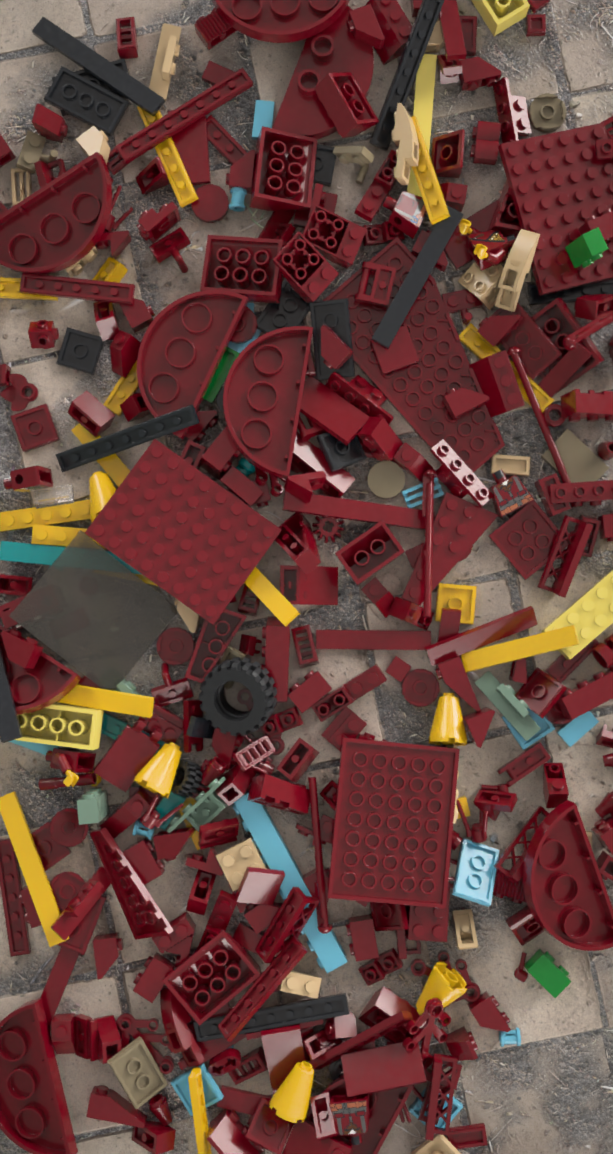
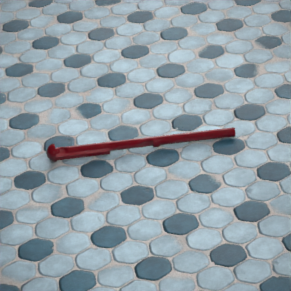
[563,313,613,350]
[507,346,571,483]
[422,468,438,618]
[308,777,332,934]

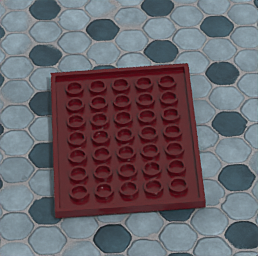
[498,123,613,296]
[85,439,282,625]
[327,737,460,908]

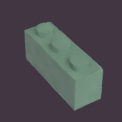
[77,787,109,825]

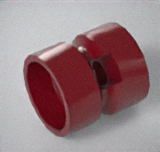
[591,634,613,669]

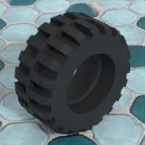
[199,657,277,736]

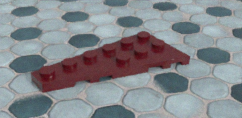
[401,492,499,606]
[90,827,174,940]

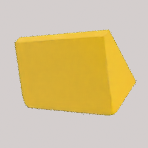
[92,257,128,283]

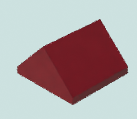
[431,129,465,178]
[463,707,495,748]
[505,905,544,946]

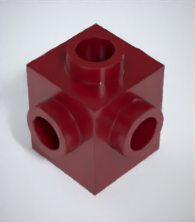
[28,320,59,349]

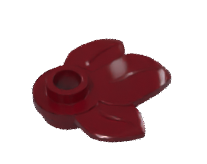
[0,374,38,411]

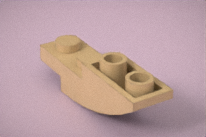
[392,103,419,185]
[495,229,540,312]

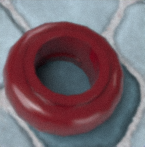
[543,404,565,427]

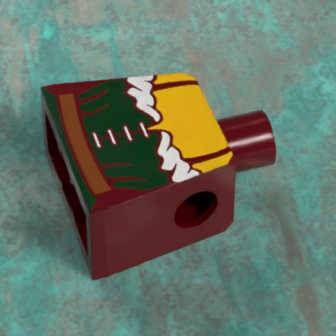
[3,466,54,492]

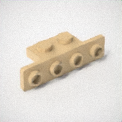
[149,23,181,101]

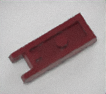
[183,699,203,753]
[497,742,551,787]

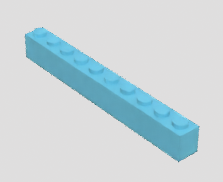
[232,790,348,973]

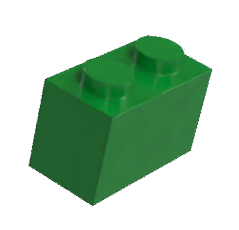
[565,227,609,268]
[524,949,571,998]

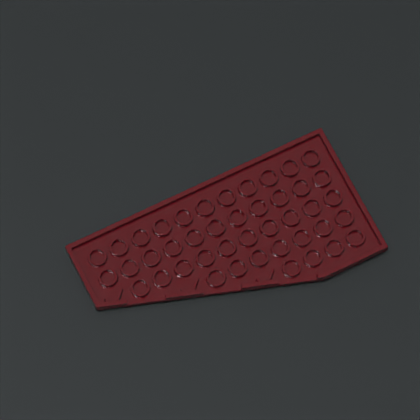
[323,237,505,473]

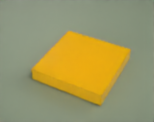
[435,583,477,625]

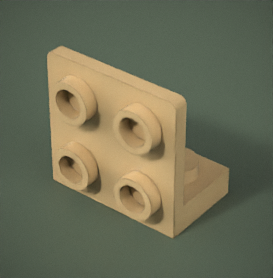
[458,262,504,310]

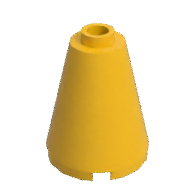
[89,471,116,522]
[429,693,467,746]
[134,742,182,799]
[416,961,467,1016]
[269,1061,314,1123]

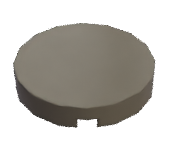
[528,93,567,133]
[367,461,405,499]

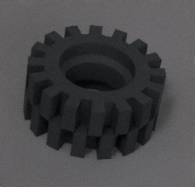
[171,760,202,798]

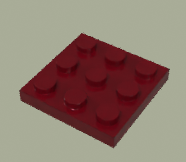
[488,500,569,580]

